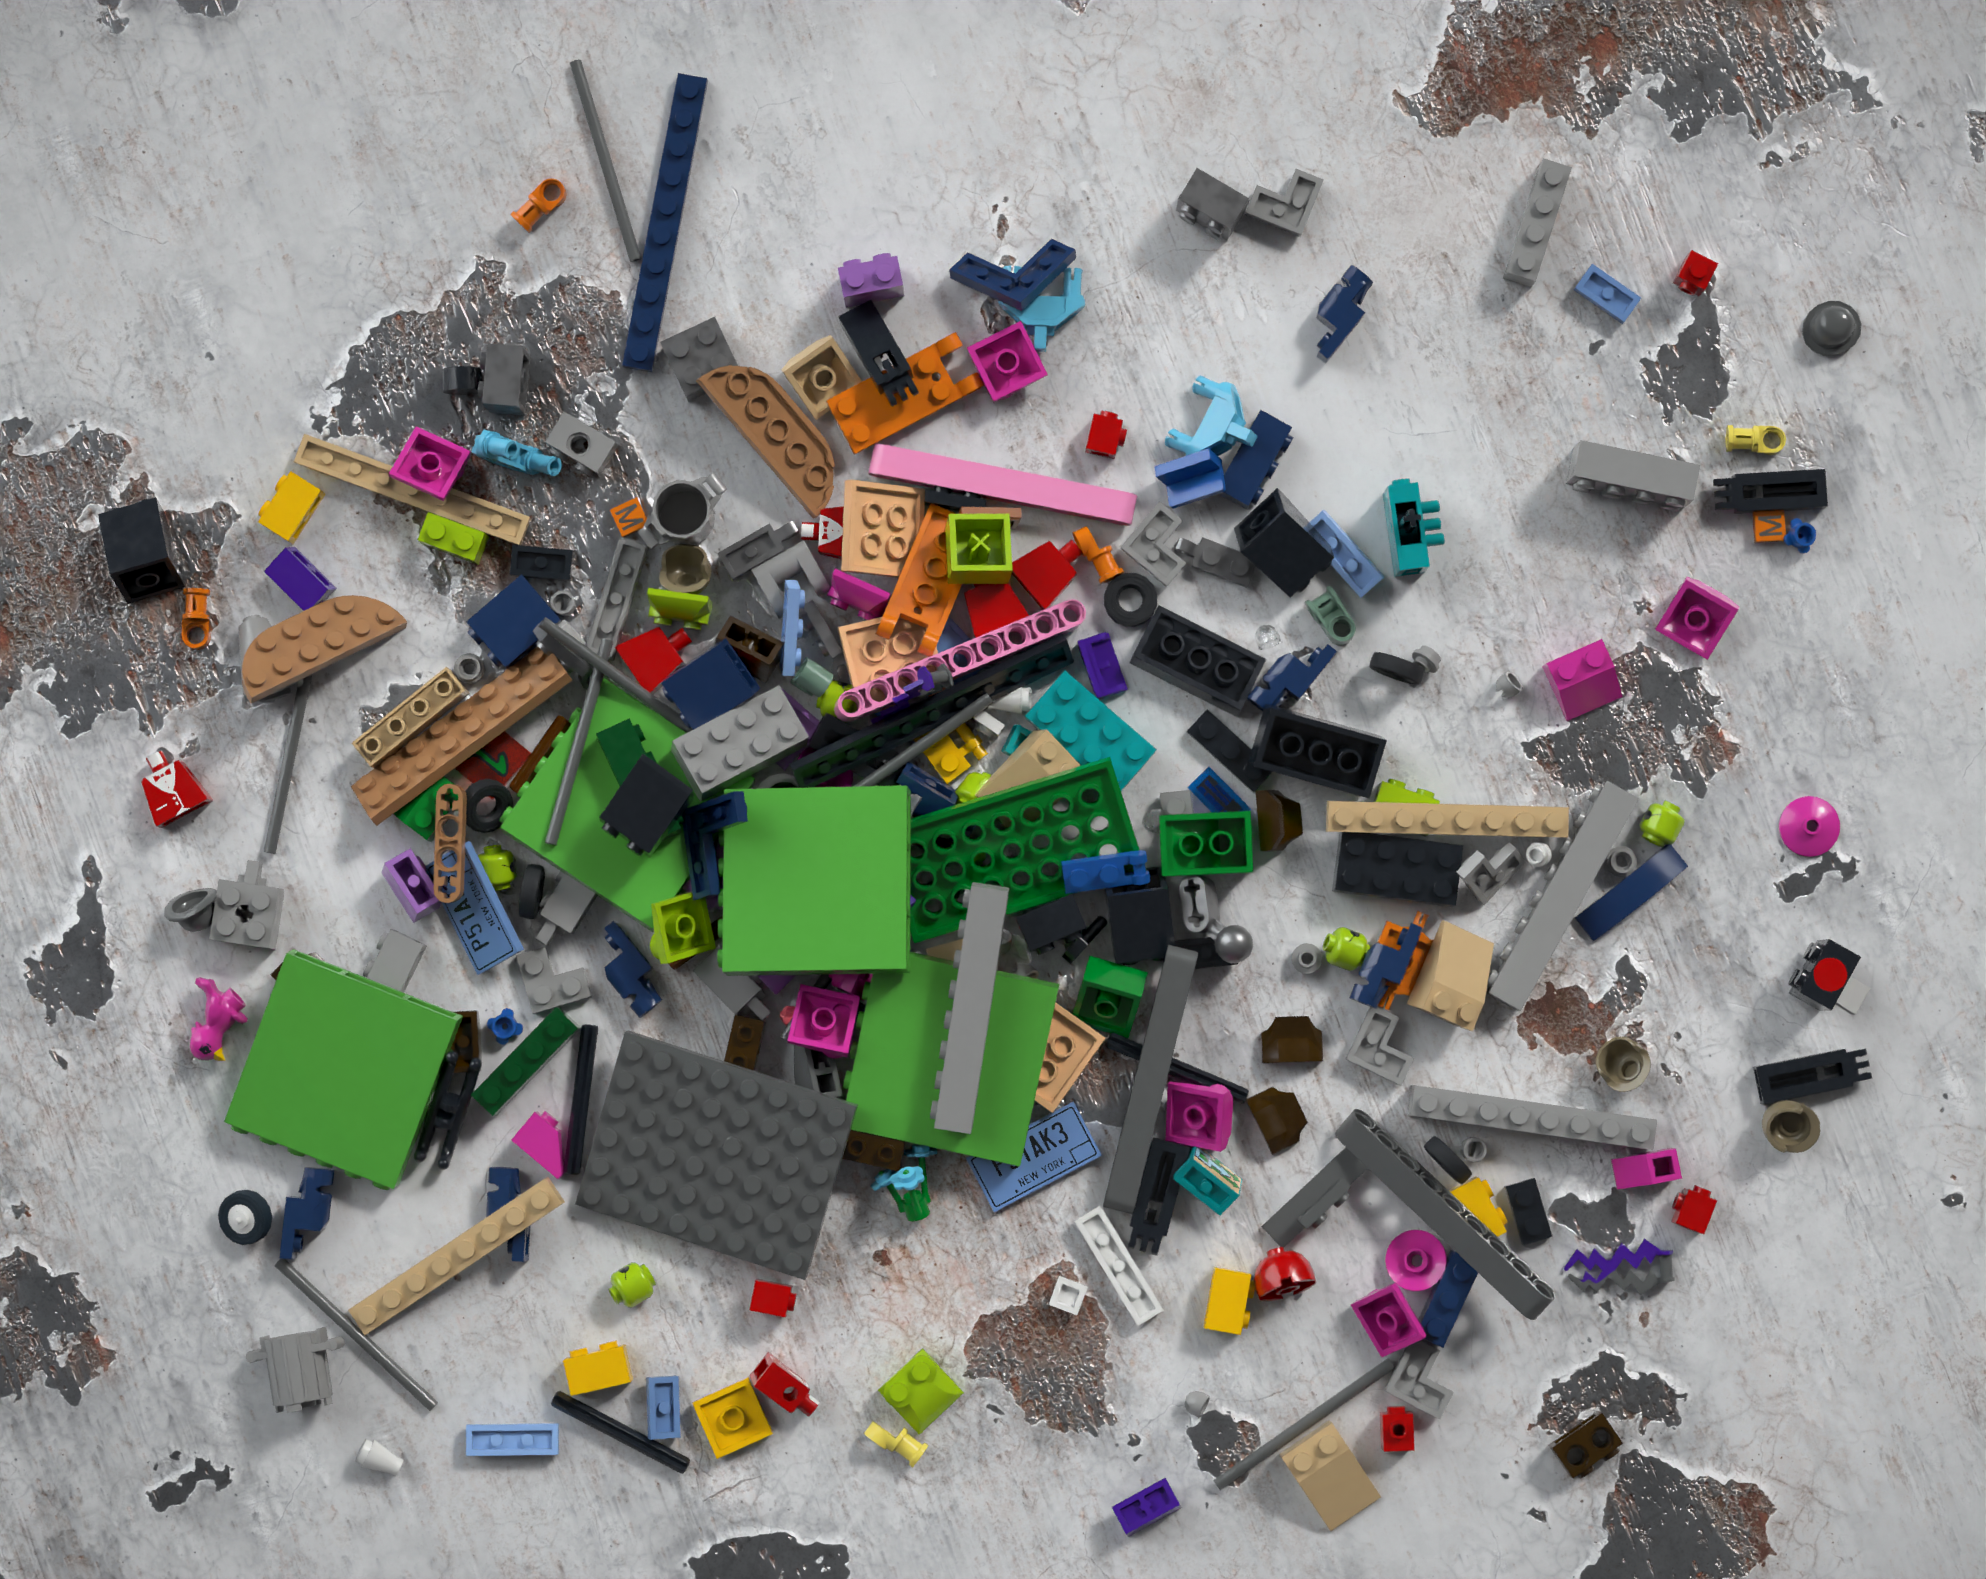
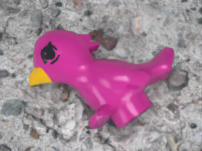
[190,977,248,1061]

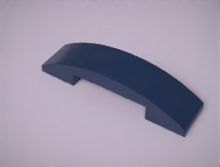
[1574,845,1688,941]

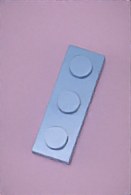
[1309,510,1385,598]
[779,580,805,676]
[466,1423,559,1456]

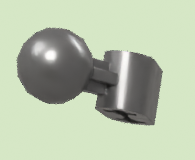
[1179,875,1253,963]

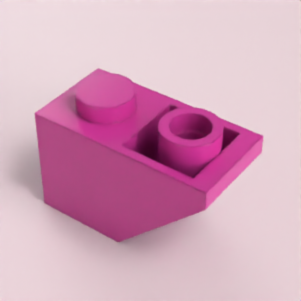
[1611,1148,1682,1189]

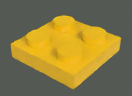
[692,1377,773,1459]

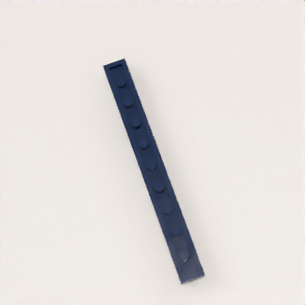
[622,73,708,373]

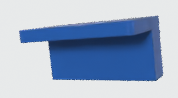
[1154,448,1226,509]

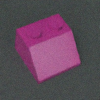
[1542,639,1623,721]

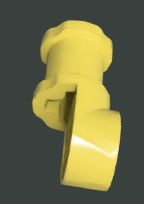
[1725,425,1786,455]
[864,1421,929,1468]

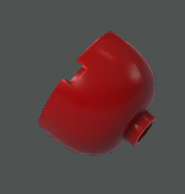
[1254,1247,1316,1301]

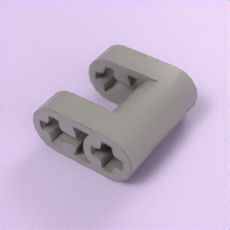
[751,540,831,619]

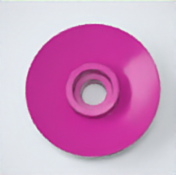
[1779,796,1840,857]
[1385,1230,1447,1291]

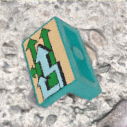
[1173,1146,1242,1216]

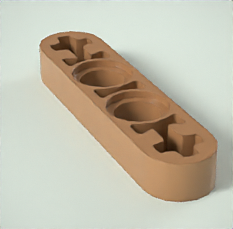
[433,784,467,903]

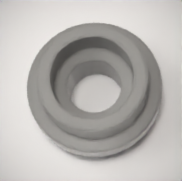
[1412,646,1441,673]
[454,653,485,684]
[1606,846,1637,877]
[1292,943,1322,974]

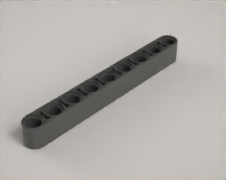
[1103,945,1198,1214]
[1335,1109,1555,1320]

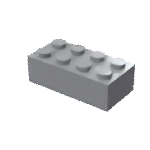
[1566,440,1700,511]
[671,685,809,802]

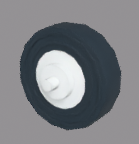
[218,1190,272,1245]

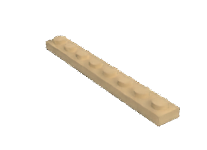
[293,434,531,545]
[1326,801,1569,838]
[348,1177,565,1336]

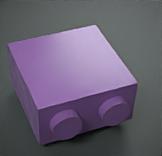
[838,253,905,308]

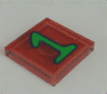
[455,731,531,800]

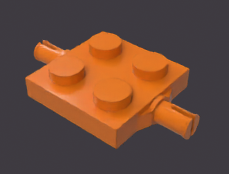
[1377,911,1433,1011]

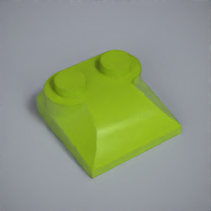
[647,588,712,630]
[650,892,716,964]
[878,1348,964,1435]

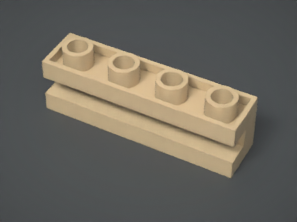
[352,667,470,768]

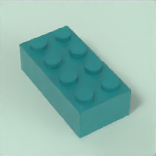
[1025,671,1157,792]

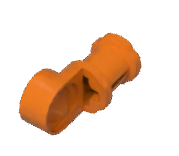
[510,178,567,233]
[1072,526,1124,584]
[181,588,211,650]

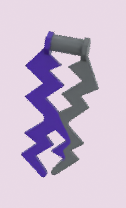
[871,664,954,724]
[1564,1239,1675,1295]

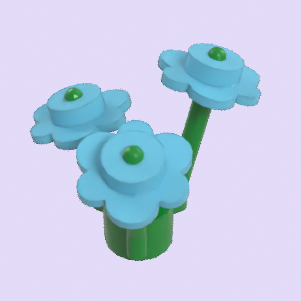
[871,1144,938,1222]

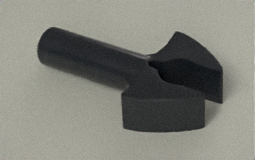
[1062,916,1108,964]

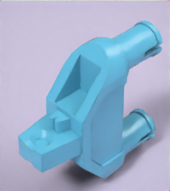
[998,266,1085,352]
[1165,375,1258,456]
[471,429,562,476]

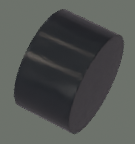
[442,366,482,395]

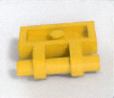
[913,723,988,785]

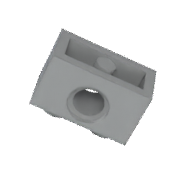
[545,411,618,477]

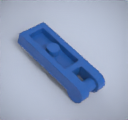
[1061,850,1150,894]

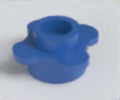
[1784,518,1816,554]
[487,1008,523,1045]

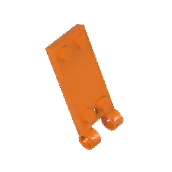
[826,332,985,455]
[875,503,962,657]

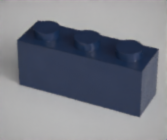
[1219,410,1294,510]
[1418,1250,1478,1348]

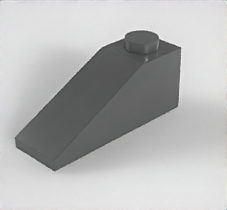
[794,1045,843,1098]

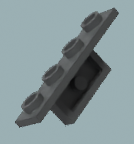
[1261,1147,1368,1247]

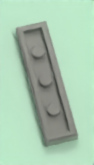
[586,537,649,661]

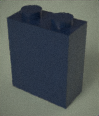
[466,574,562,668]
[661,638,760,730]

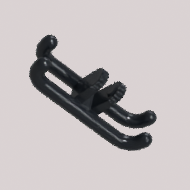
[414,1050,482,1170]

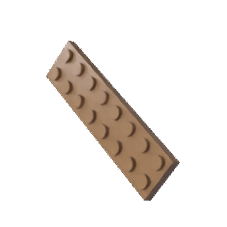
[351,647,572,826]

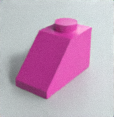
[511,1111,565,1179]

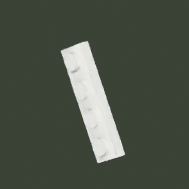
[1074,1205,1164,1326]

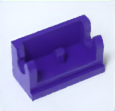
[264,547,337,611]
[1077,632,1128,700]
[1112,1478,1182,1537]

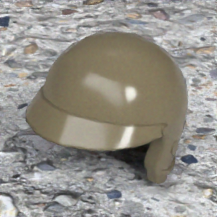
[659,544,712,595]
[1596,1036,1651,1092]
[1762,1100,1820,1153]

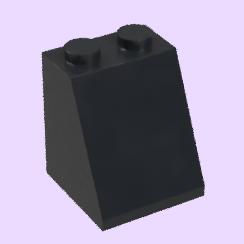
[1234,488,1334,598]
[98,497,186,604]
[599,754,694,857]
[1105,866,1175,965]

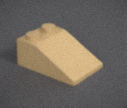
[975,729,1081,829]
[1407,920,1494,1031]
[1279,1420,1381,1531]

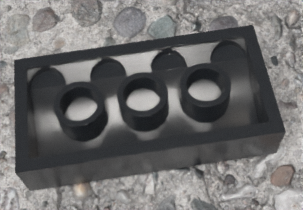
[1130,605,1266,717]

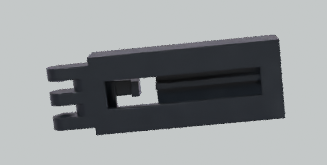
[838,300,919,407]
[1713,469,1828,514]
[807,713,906,786]
[1753,1048,1872,1104]
[1128,1137,1190,1256]

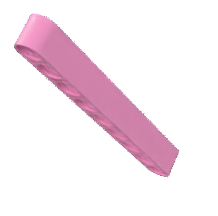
[868,444,1137,526]
[834,599,1086,722]

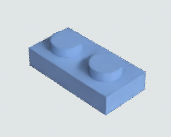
[1574,264,1641,324]
[646,1375,681,1440]

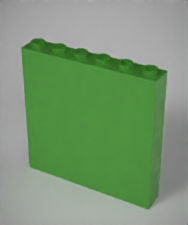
[499,678,755,932]
[717,786,911,976]
[224,949,463,1190]
[843,952,1060,1166]

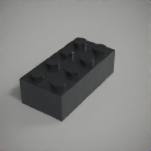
[1248,703,1387,799]
[1332,832,1464,907]

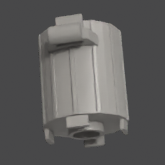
[638,472,727,549]
[246,1327,345,1413]

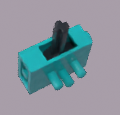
[1382,478,1445,577]

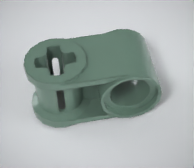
[1304,586,1356,645]
[790,657,834,697]

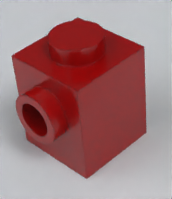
[1673,250,1719,296]
[1085,411,1127,459]
[1671,1185,1718,1234]
[749,1279,797,1317]
[1380,1406,1415,1452]

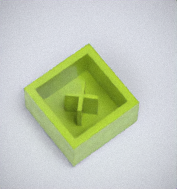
[945,514,1012,584]

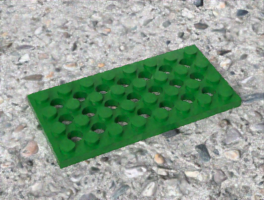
[910,757,1146,943]

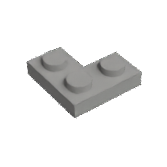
[1245,169,1324,237]
[1120,501,1186,587]
[1457,842,1526,905]
[516,947,592,1014]
[1346,1007,1414,1086]
[1384,1340,1454,1419]

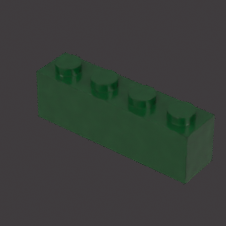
[596,718,684,841]
[471,1007,581,1116]

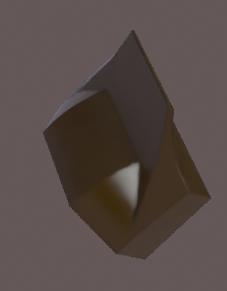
[1255,790,1303,851]
[450,1010,482,1073]
[1261,1016,1323,1063]
[1246,1086,1308,1155]

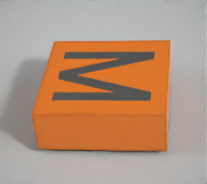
[610,497,647,538]
[1752,510,1786,543]

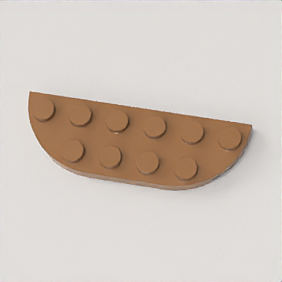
[696,365,835,519]
[241,595,407,704]

